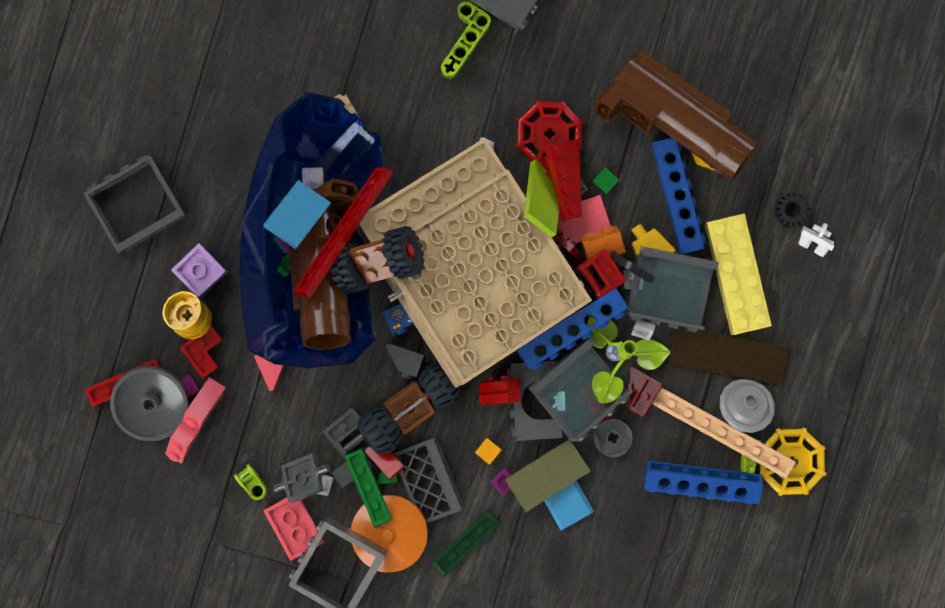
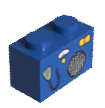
[382,304,416,335]

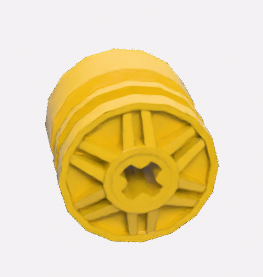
[162,291,212,340]

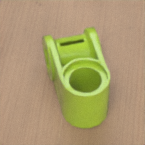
[234,463,268,500]

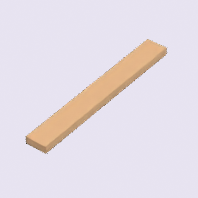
[653,388,796,479]

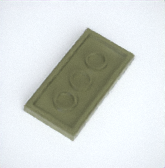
[505,439,590,513]

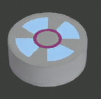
[606,345,621,361]

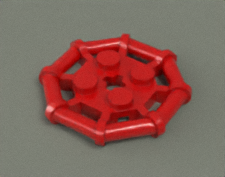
[515,100,584,162]

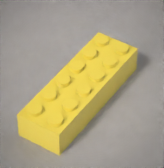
[704,214,772,335]

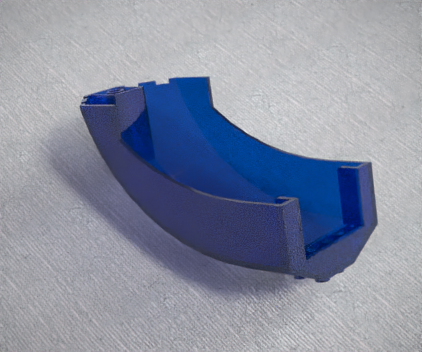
[239,92,386,369]

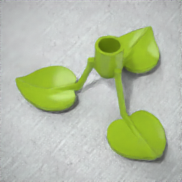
[587,316,670,404]

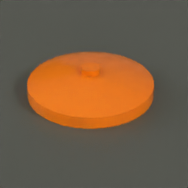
[351,495,428,572]

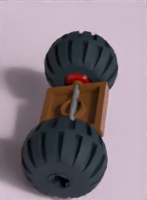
[357,363,462,454]

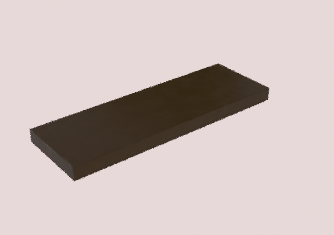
[668,327,788,385]

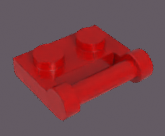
[576,248,626,300]

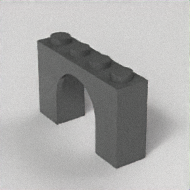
[507,361,563,441]

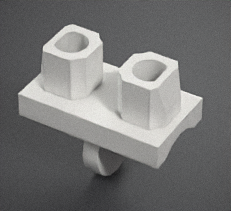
[799,223,834,257]

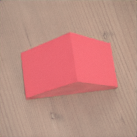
[254,355,285,391]

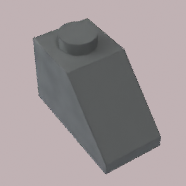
[386,343,424,380]

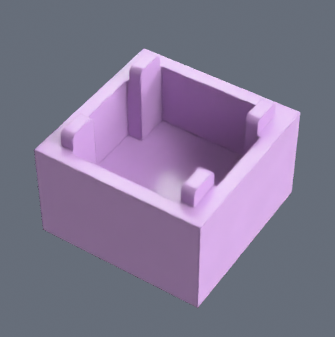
[171,243,228,298]

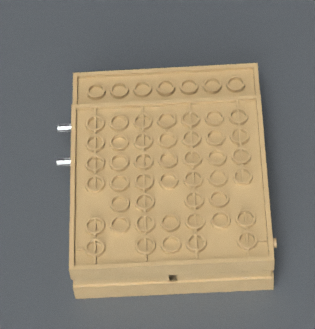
[356,138,592,388]

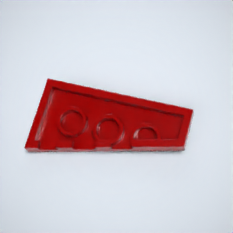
[544,139,582,222]

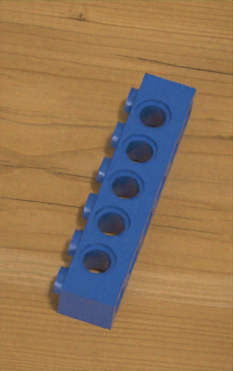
[651,138,706,254]
[517,289,628,371]
[644,460,763,504]

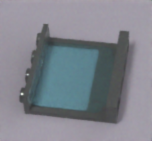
[626,246,719,333]
[528,338,633,442]

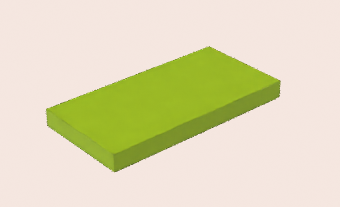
[524,160,559,238]

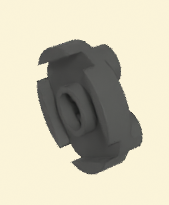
[594,419,633,457]

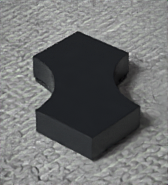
[610,250,655,283]

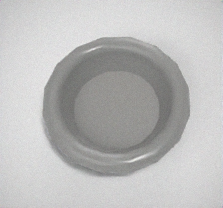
[720,378,775,433]

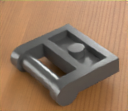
[322,407,364,458]

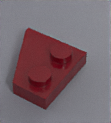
[552,228,585,264]

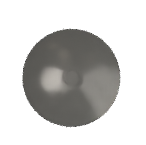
[110,366,189,441]

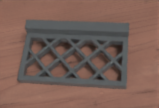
[393,437,465,523]

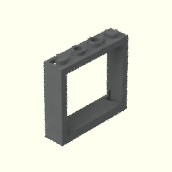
[83,155,187,254]
[288,516,388,608]

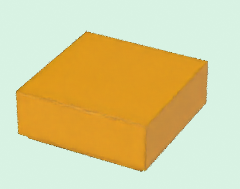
[475,438,501,465]

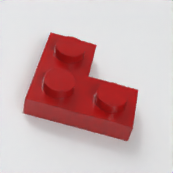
[180,325,223,378]

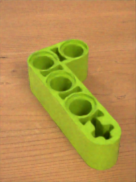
[441,1,491,79]

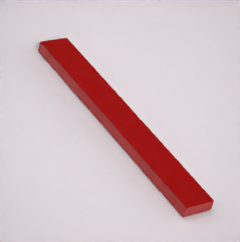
[293,168,393,298]

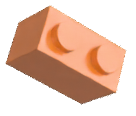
[580,226,626,260]

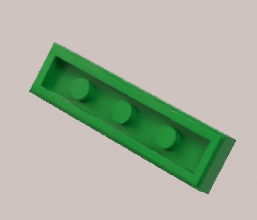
[344,448,393,527]

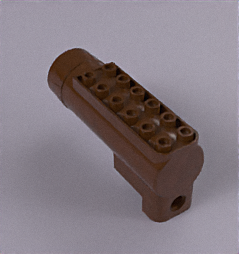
[594,50,759,181]
[289,178,360,350]

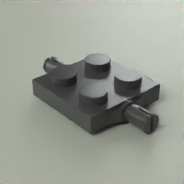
[273,454,331,503]

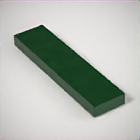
[432,509,501,576]

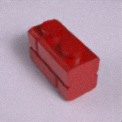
[479,376,521,405]

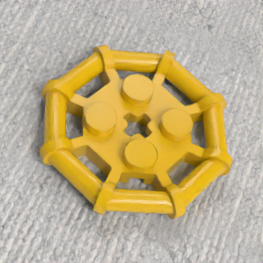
[760,427,826,496]

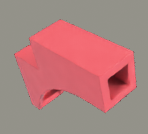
[165,378,226,464]

